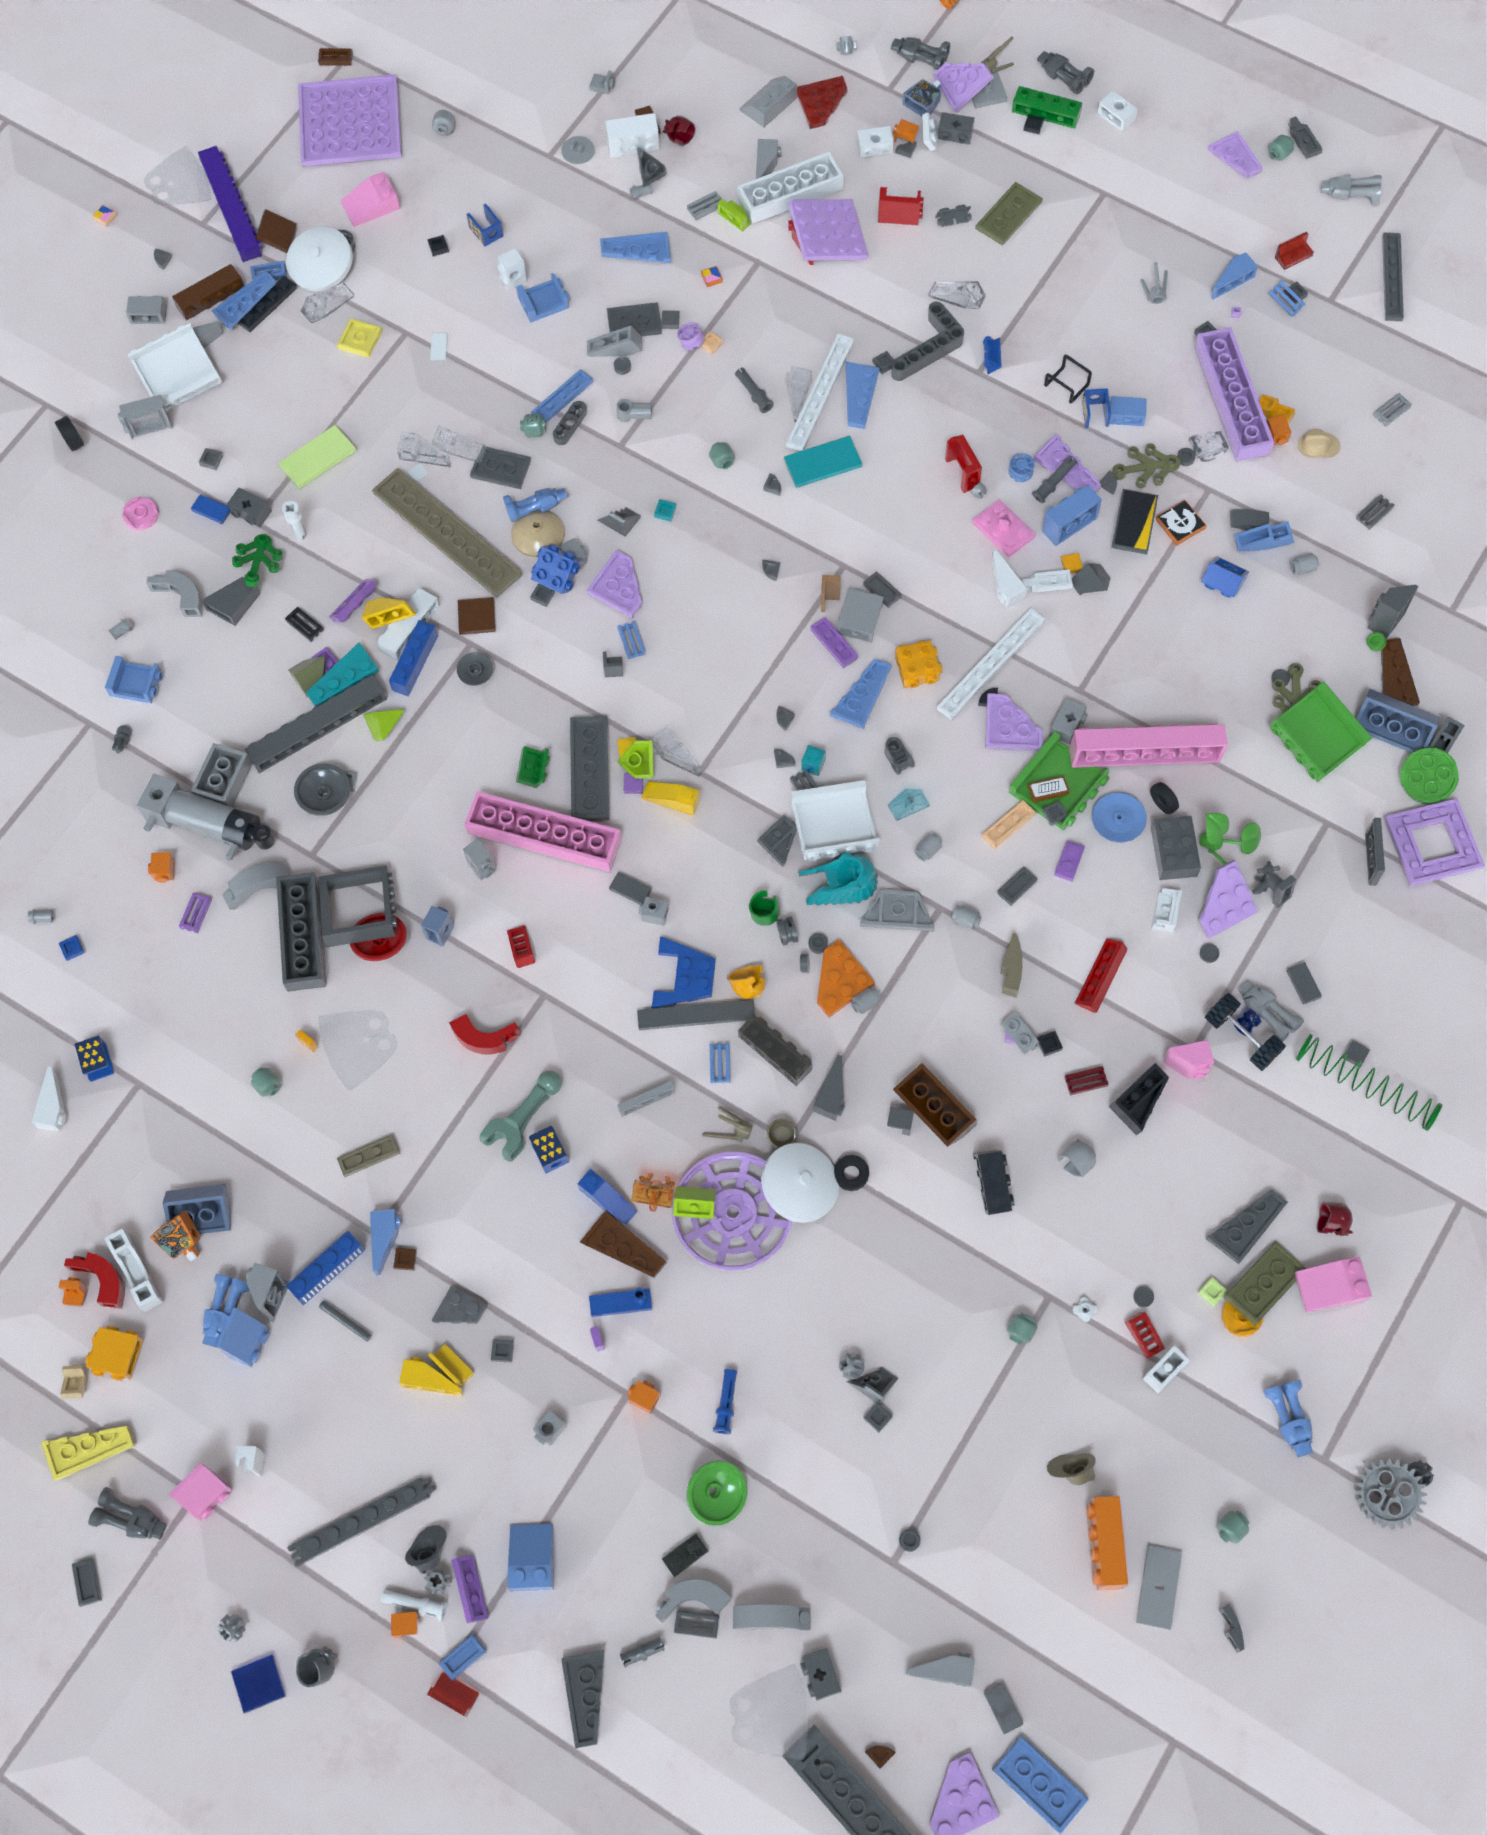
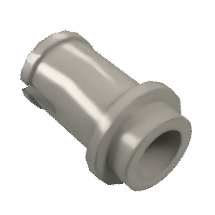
[630,184,652,199]
[108,618,133,640]
[28,909,54,924]

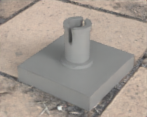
[972,72,1007,109]

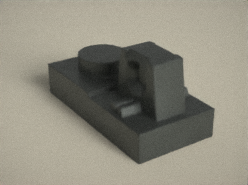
[662,1534,709,1578]

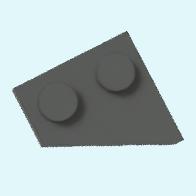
[757,815,797,867]

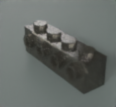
[738,1014,812,1087]

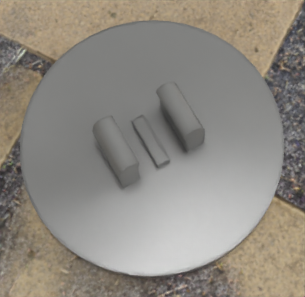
[561,136,595,164]

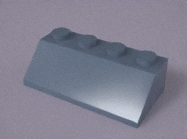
[1356,689,1440,753]

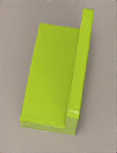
[718,199,751,232]
[673,1186,716,1219]

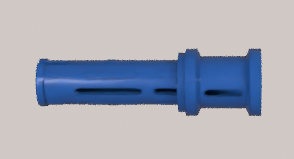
[713,1369,737,1434]

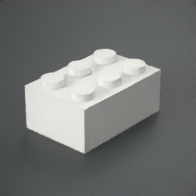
[605,113,659,157]

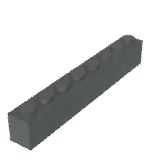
[244,675,387,774]

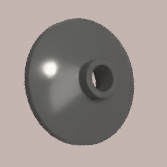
[457,652,493,686]

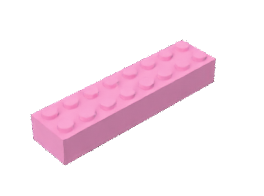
[1069,723,1228,768]
[464,791,622,872]

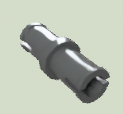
[620,1637,665,1667]

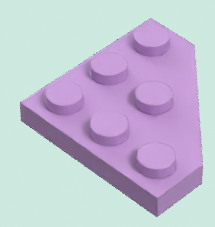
[933,63,994,112]
[587,550,642,618]
[985,693,1043,751]
[1199,860,1258,938]
[930,1753,999,1835]

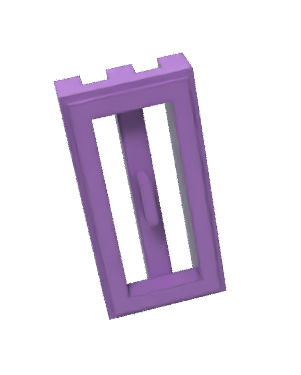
[179,893,212,934]

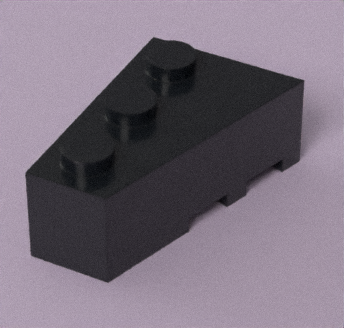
[1108,1063,1169,1135]
[973,1150,1014,1215]

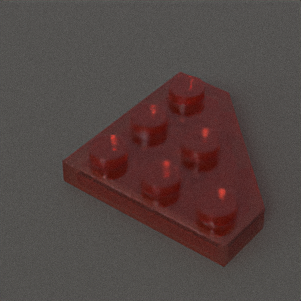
[797,76,847,129]

